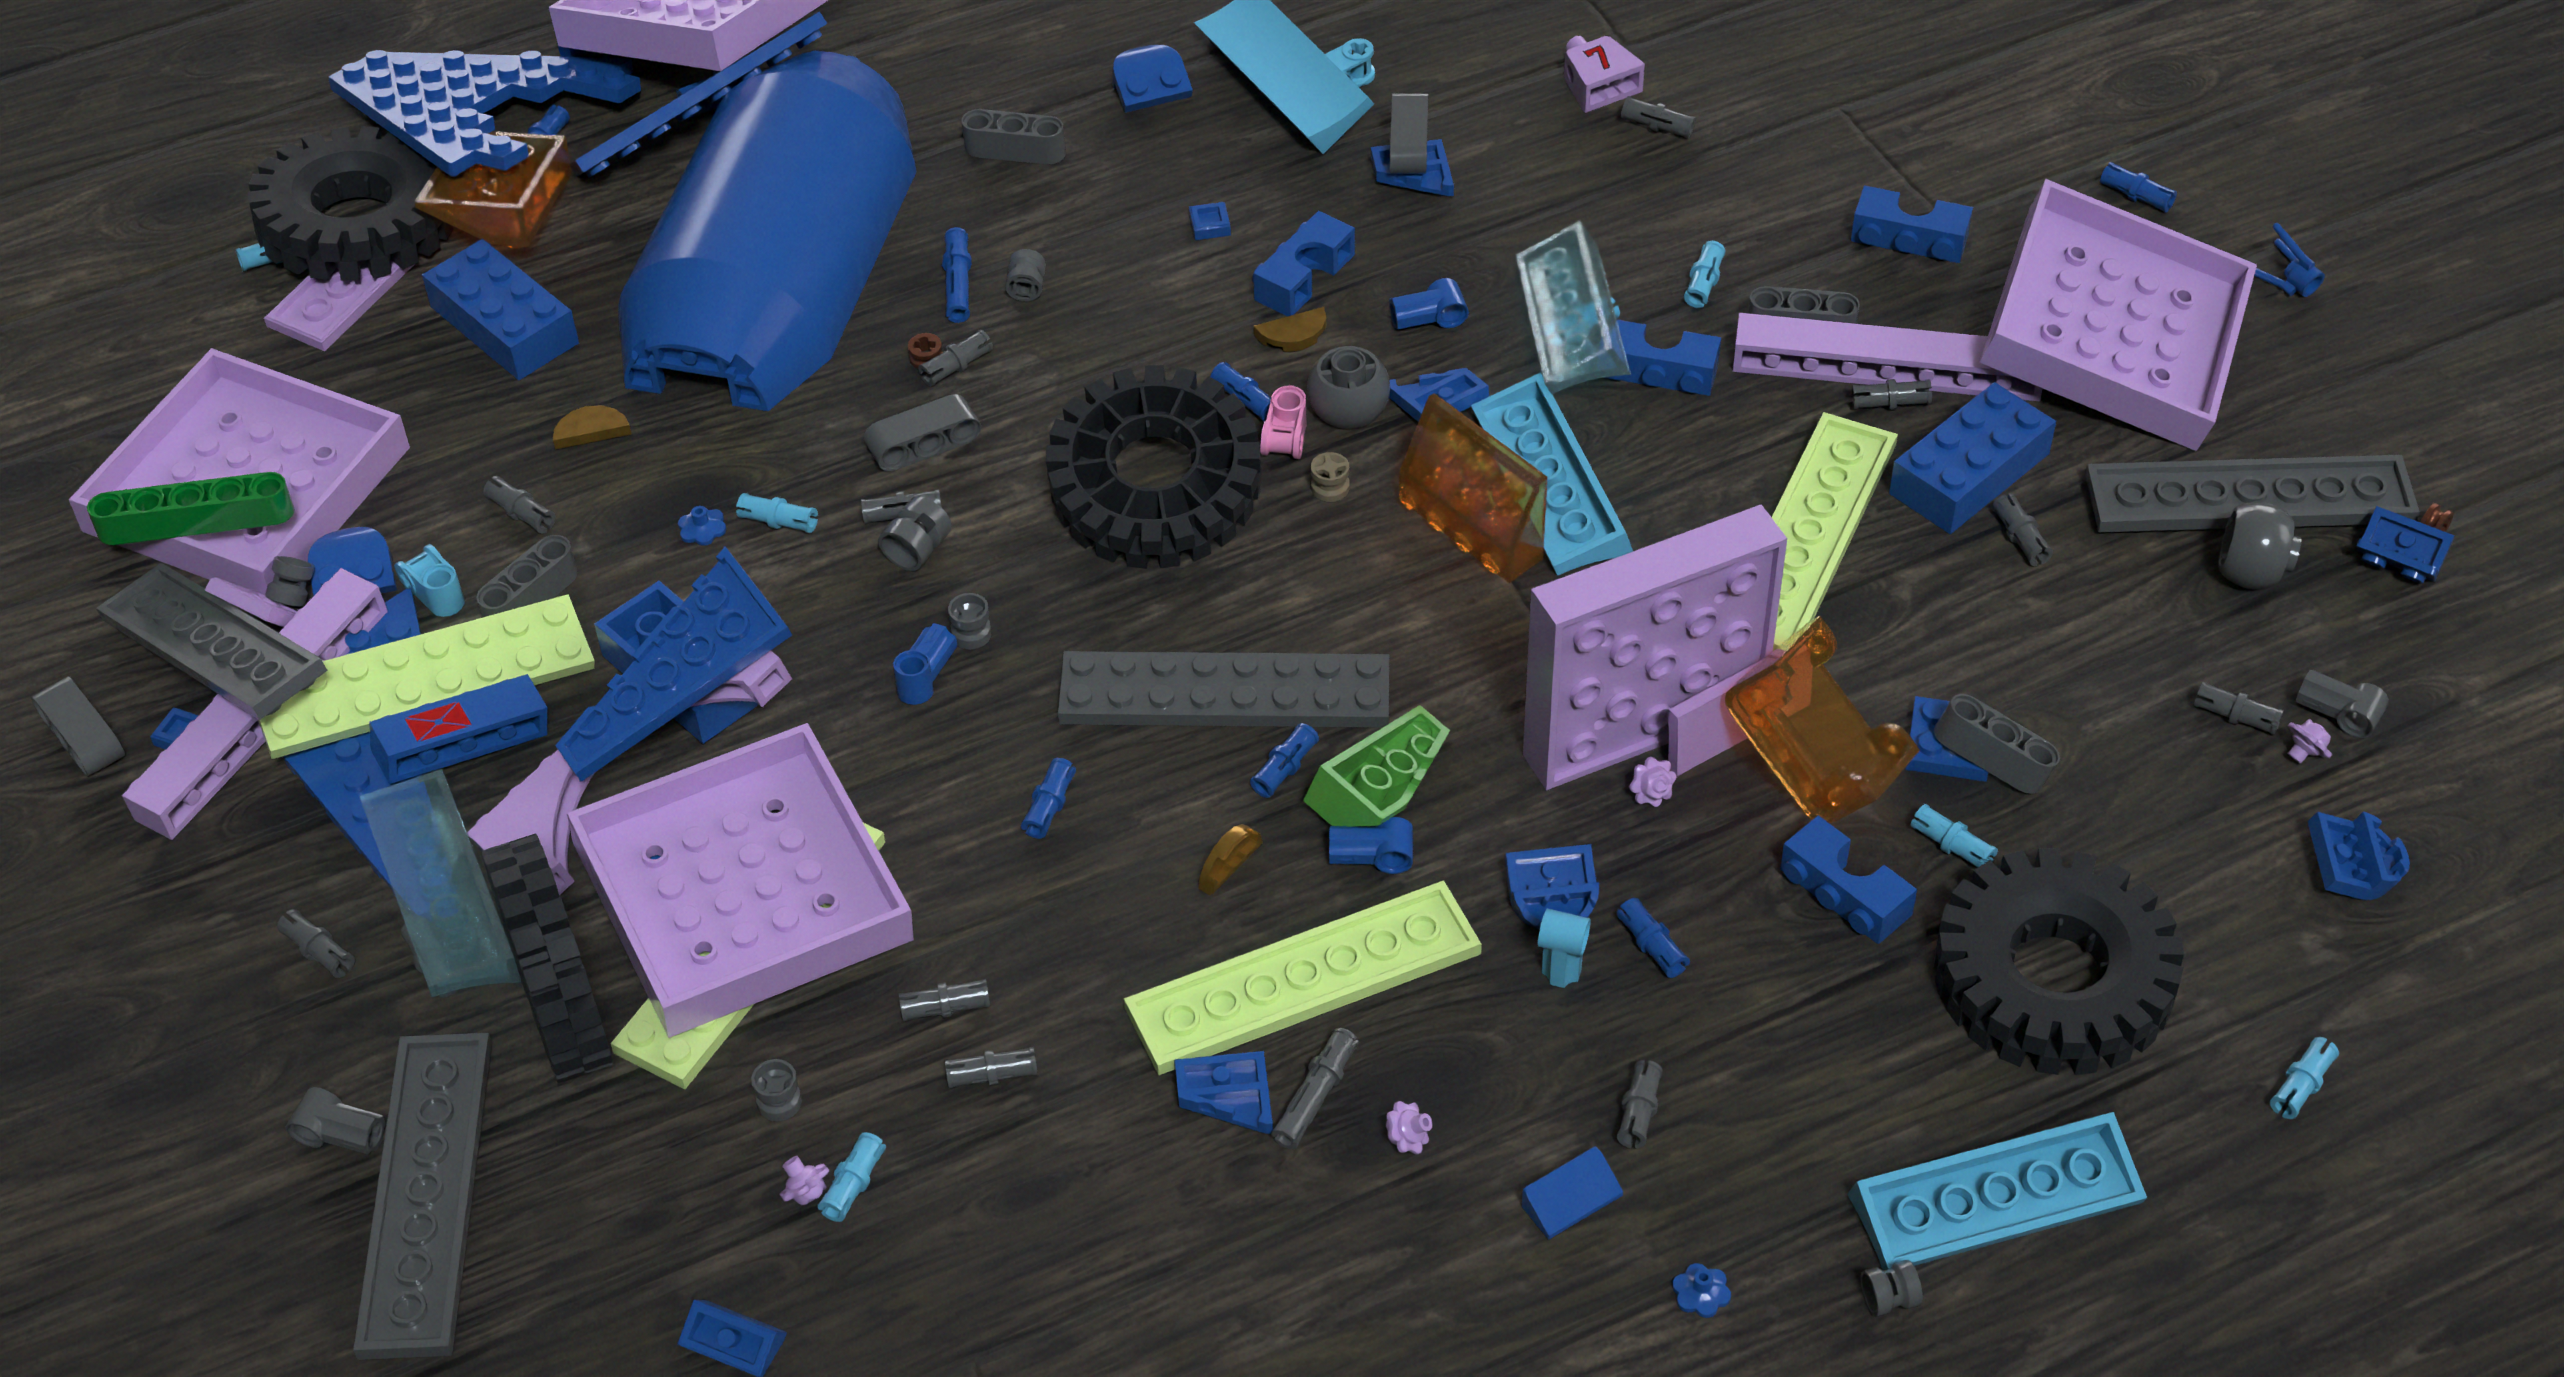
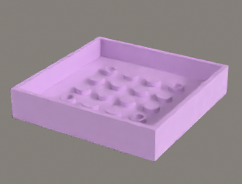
[549,0,828,71]
[1979,179,2257,451]
[69,348,410,595]
[1523,505,1787,790]
[567,723,914,1038]

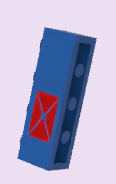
[369,674,547,784]

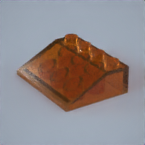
[415,131,572,249]
[1399,393,1547,583]

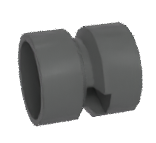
[878,496,952,571]

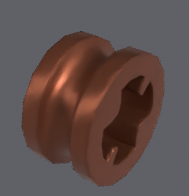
[908,333,943,369]
[2420,503,2454,532]

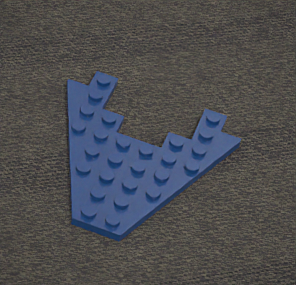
[329,50,641,177]

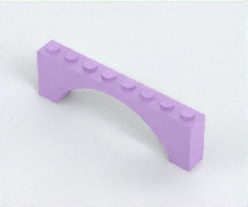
[467,650,792,896]

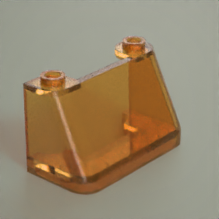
[1725,616,1920,823]

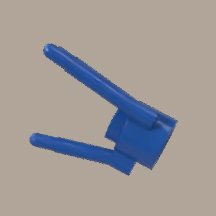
[2254,223,2325,297]

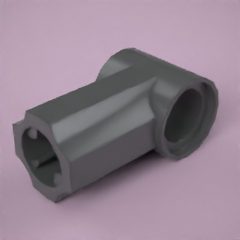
[2295,670,2389,738]
[285,1087,386,1155]

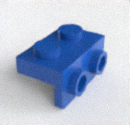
[2356,506,2454,584]

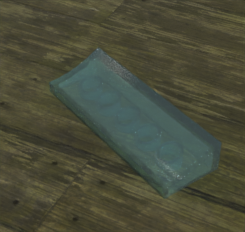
[1516,220,1631,394]
[359,769,522,997]

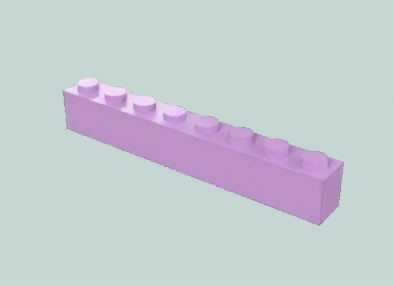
[1733,313,2043,401]
[122,568,388,840]

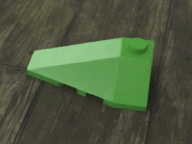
[1303,705,1450,827]

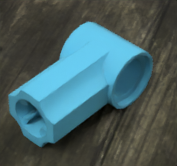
[1538,908,1591,988]

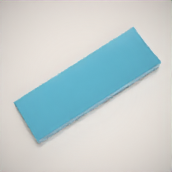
[1194,0,1374,154]
[1471,372,1633,576]
[1847,1112,2147,1271]

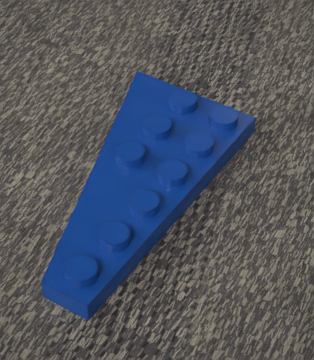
[283,732,463,925]

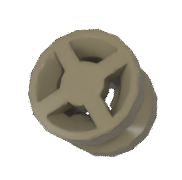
[1311,452,1350,502]

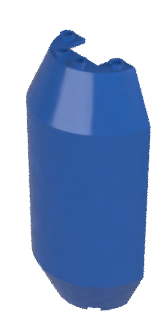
[618,51,917,411]

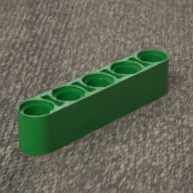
[87,472,295,545]

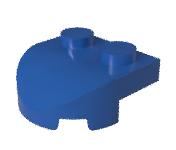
[1112,45,1193,113]
[308,527,397,595]
[2307,811,2410,900]
[1504,844,1599,930]

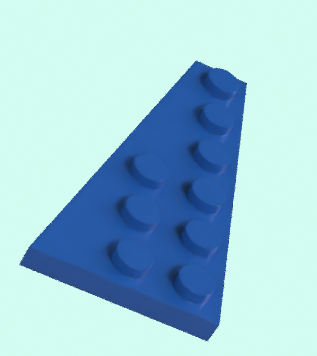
[555,546,792,782]

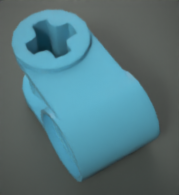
[1325,38,1375,87]
[394,544,465,617]

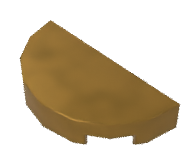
[1254,307,1326,352]
[553,405,631,449]
[1198,824,1263,896]

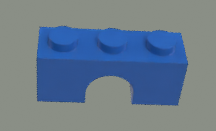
[1851,185,1973,263]
[1252,211,1355,317]
[1598,318,1721,396]
[1780,815,1917,944]

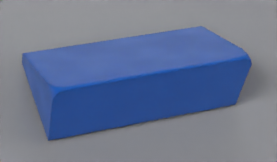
[1522,1146,1623,1240]
[677,1300,787,1377]

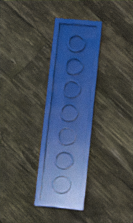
[569,11,827,178]

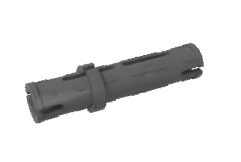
[1271,1028,1359,1149]

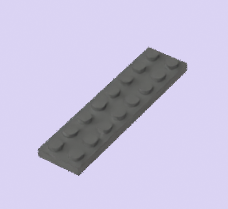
[2085,455,2420,532]
[96,563,328,720]
[1058,651,1390,728]
[353,1033,492,1360]

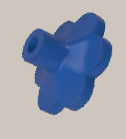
[678,506,726,546]
[1672,1263,1731,1318]

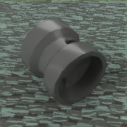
[1005,249,1046,301]
[265,556,315,606]
[948,593,992,650]
[751,1059,802,1122]
[1861,1260,1923,1317]

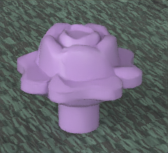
[2287,719,2332,764]
[1629,757,1677,807]
[1386,1101,1432,1155]
[780,1156,829,1205]

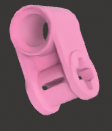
[1260,386,1307,459]

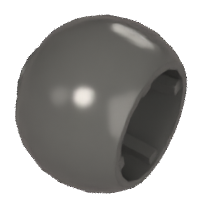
[1307,346,1390,429]
[2218,502,2301,590]

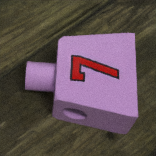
[1564,36,1645,113]

